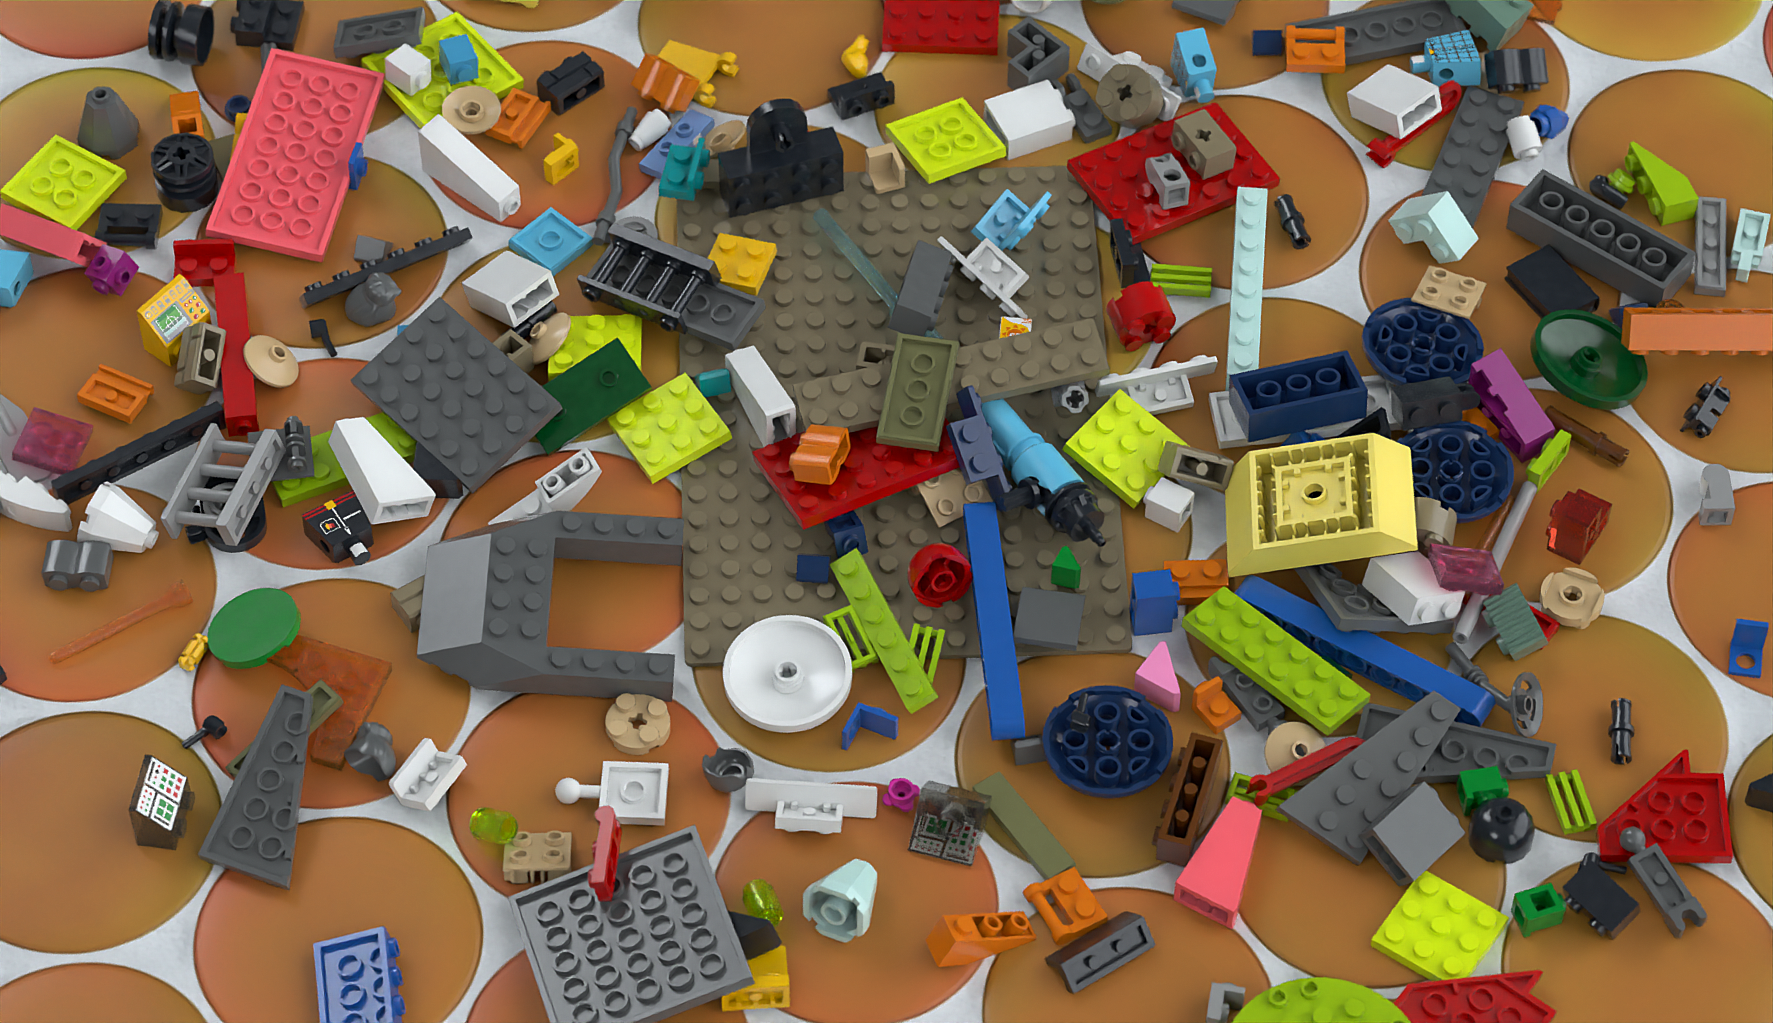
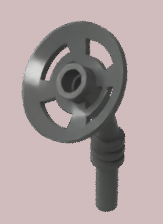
[1445,642,1543,737]

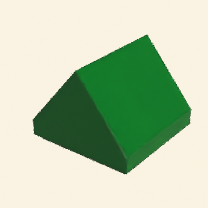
[1051,545,1081,589]

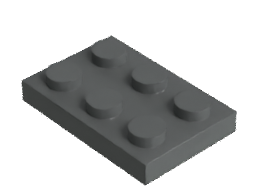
[333,7,426,58]

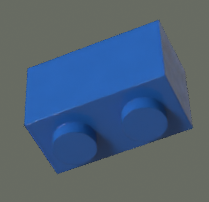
[1129,569,1180,636]

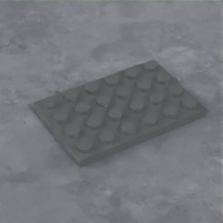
[351,297,563,493]

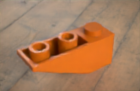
[169,91,205,139]
[925,911,1037,967]

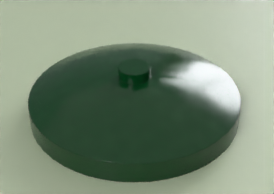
[1530,309,1648,410]

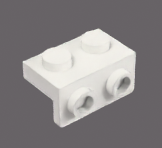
[389,738,467,812]

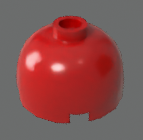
[907,543,973,608]

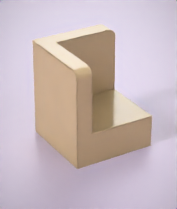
[865,142,905,194]

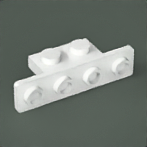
[1077,43,1181,121]
[937,236,1029,318]
[1095,355,1218,415]
[745,778,877,834]

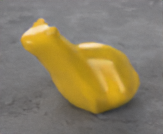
[842,35,869,79]

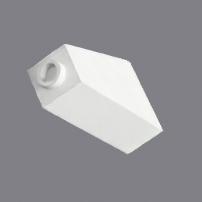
[418,114,521,222]
[725,345,796,447]
[328,417,436,524]

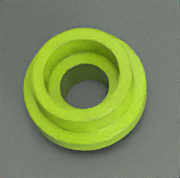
[1608,168,1636,194]

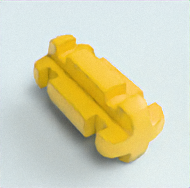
[178,633,209,672]

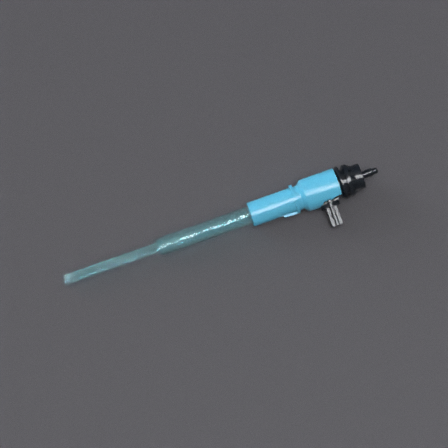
[813,208,1106,547]

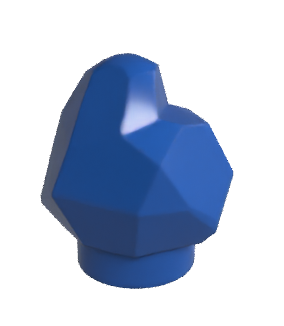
[1529,105,1569,139]

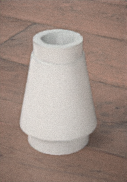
[628,109,671,151]

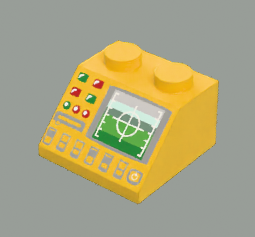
[137,274,212,367]

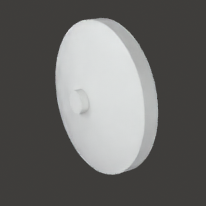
[723,615,852,733]

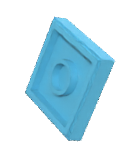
[508,207,593,276]

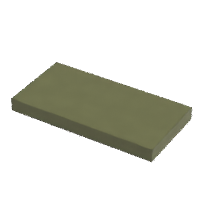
[876,333,959,452]

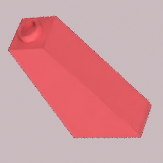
[0,203,107,268]
[1174,796,1262,929]

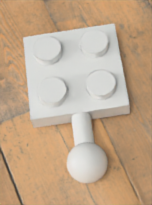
[555,761,669,825]

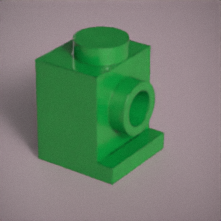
[1456,766,1509,816]
[1511,882,1566,938]

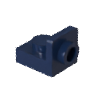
[824,510,868,559]

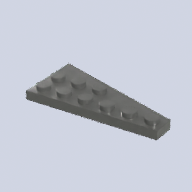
[198,684,313,891]
[1276,691,1461,866]
[1356,703,1557,784]

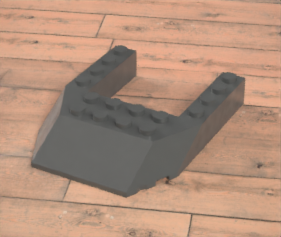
[417,511,684,702]

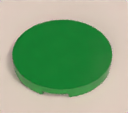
[207,588,301,669]

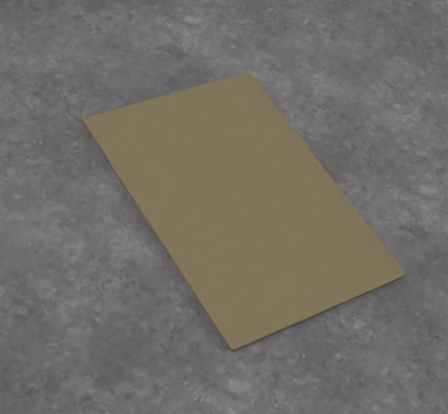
[677,166,1132,667]

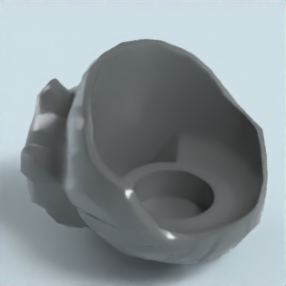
[345,272,402,327]
[344,722,396,782]

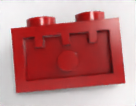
[173,238,237,287]

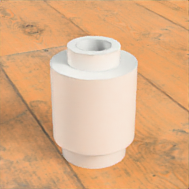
[1506,115,1543,162]

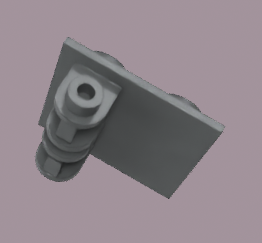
[247,416,315,482]

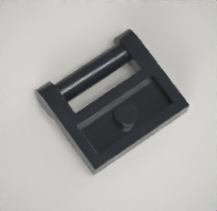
[95,203,163,249]

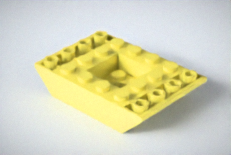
[1225,433,1418,577]

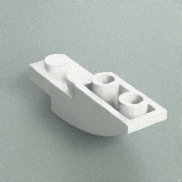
[488,447,602,525]
[0,471,73,532]

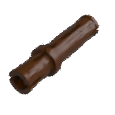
[1544,405,1629,467]

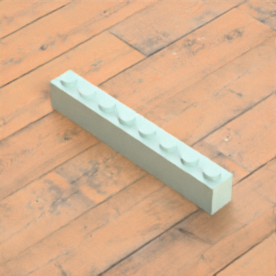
[1225,187,1267,391]

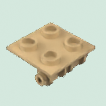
[1411,265,1487,319]
[911,467,993,528]
[503,831,572,884]

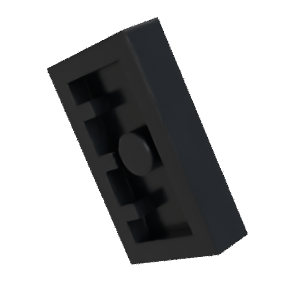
[827,72,895,121]
[1109,218,1150,288]

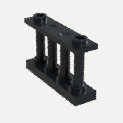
[577,223,721,335]

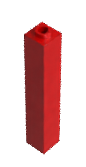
[213,272,259,437]

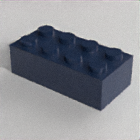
[1229,350,1368,443]

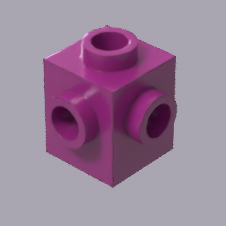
[84,244,139,297]

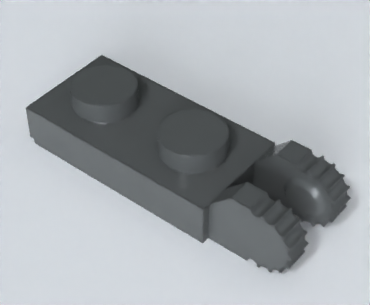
[1050,73,1112,144]

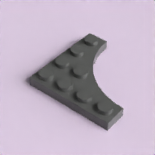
[1294,563,1454,635]

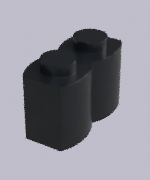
[1484,48,1549,94]

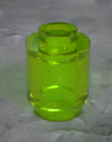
[470,807,518,844]
[742,879,784,927]

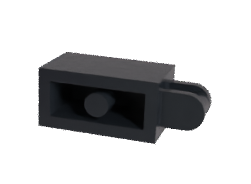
[1391,376,1481,431]

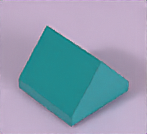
[695,368,731,397]

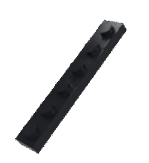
[299,226,473,309]
[51,401,227,505]

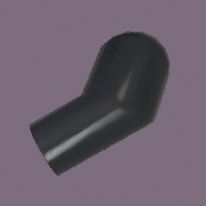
[1589,175,1628,210]

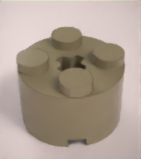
[1096,64,1164,129]
[1395,497,1457,567]

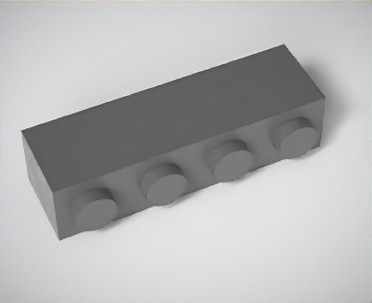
[887,240,954,336]

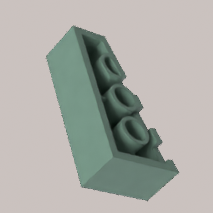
[1439,0,1534,51]

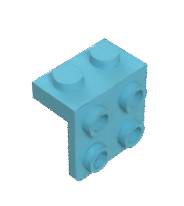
[970,189,1052,251]

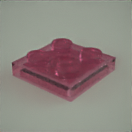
[12,407,93,475]
[1428,543,1504,596]

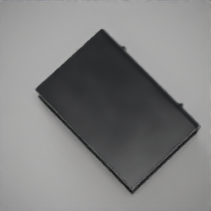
[1505,245,1600,319]

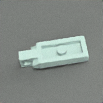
[1731,208,1771,282]

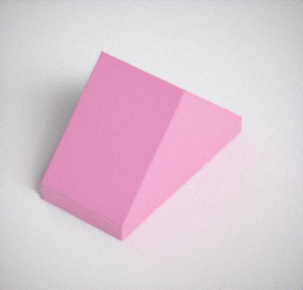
[1134,641,1181,712]

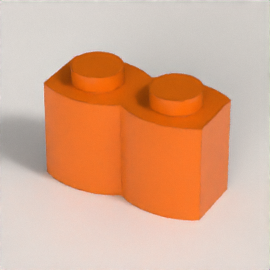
[631,53,700,114]
[789,424,851,485]

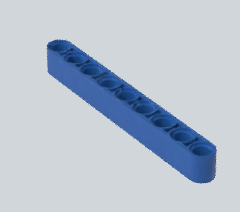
[963,501,1025,741]
[1234,575,1496,727]

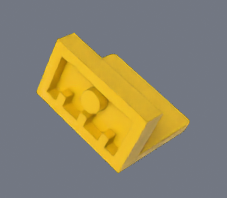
[721,945,790,1011]

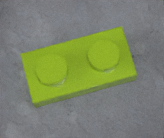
[1525,430,1571,494]

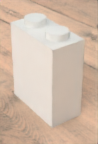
[1347,64,1442,139]
[984,80,1075,160]
[462,250,560,328]
[1362,551,1465,626]

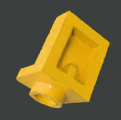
[543,133,579,186]

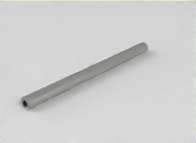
[1452,481,1538,644]

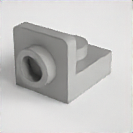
[1206,982,1245,1023]

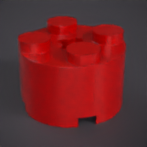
[1106,281,1176,352]

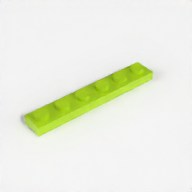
[830,548,939,714]

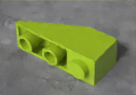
[1624,141,1699,226]

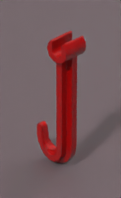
[1366,80,1462,168]
[1246,737,1365,806]

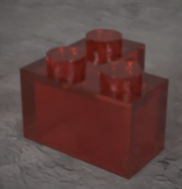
[1545,488,1612,565]

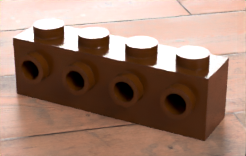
[1152,732,1223,867]

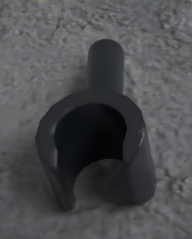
[309,319,337,357]
[185,505,206,545]
[1070,692,1092,734]
[181,715,227,749]
[1578,852,1627,875]

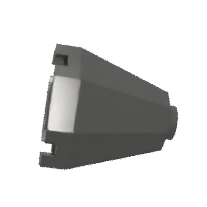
[77,87,140,159]

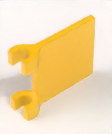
[658,40,739,108]

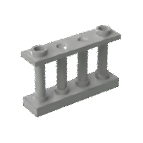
[160,423,286,546]

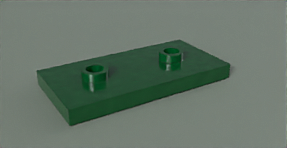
[534,337,652,456]

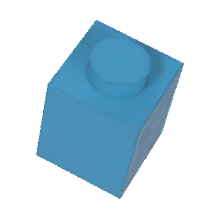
[439,34,478,85]

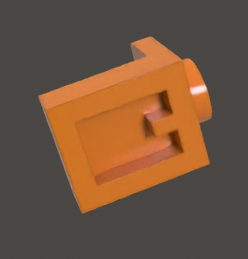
[1192,676,1242,735]

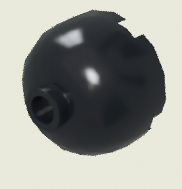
[1468,797,1535,864]

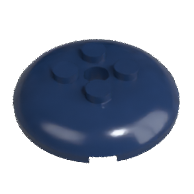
[1362,298,1484,386]
[1397,420,1514,524]
[1042,685,1173,799]

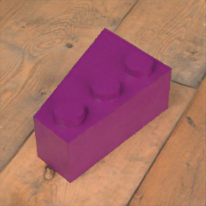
[1468,348,1555,463]

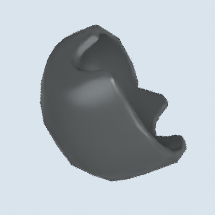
[702,747,754,793]

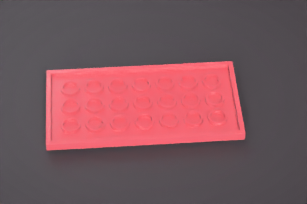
[206,48,385,263]

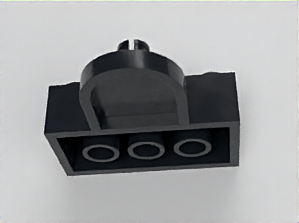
[718,98,844,218]

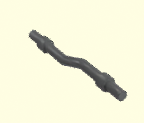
[592,106,638,246]

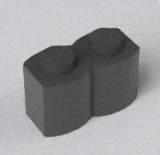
[41,540,114,592]

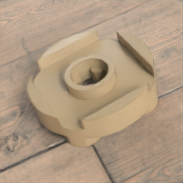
[1539,568,1605,629]
[605,693,671,755]

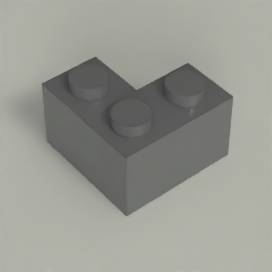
[1007,16,1070,90]

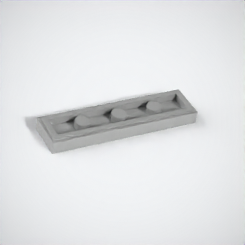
[1694,196,1726,297]

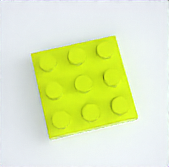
[886,97,1006,184]
[0,134,127,230]
[548,314,642,381]
[607,372,732,484]
[1062,389,1189,508]
[1370,871,1509,981]

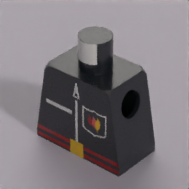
[302,490,374,565]

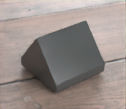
[354,235,393,263]
[1010,734,1047,766]

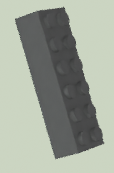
[1506,169,1696,308]

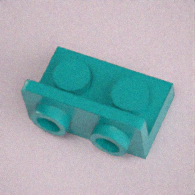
[658,138,710,201]

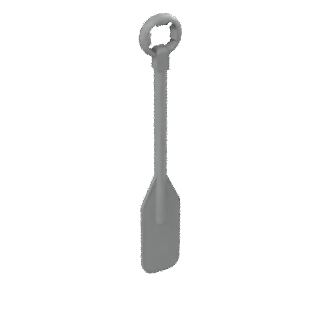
[0,394,53,483]

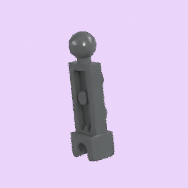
[1208,656,1288,736]
[1620,826,1707,939]

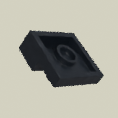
[230,0,305,51]

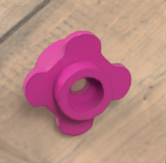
[882,778,920,812]

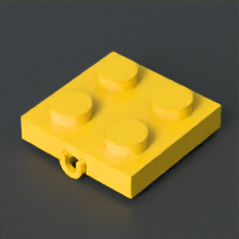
[707,233,777,296]

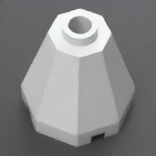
[77,482,159,553]

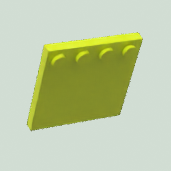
[361,12,524,129]

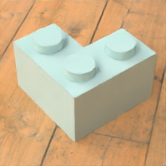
[1388,191,1479,264]

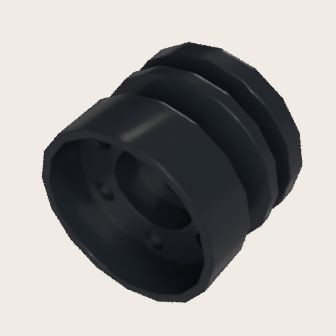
[148,0,215,66]
[151,133,219,213]

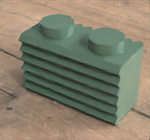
[1481,583,1549,661]

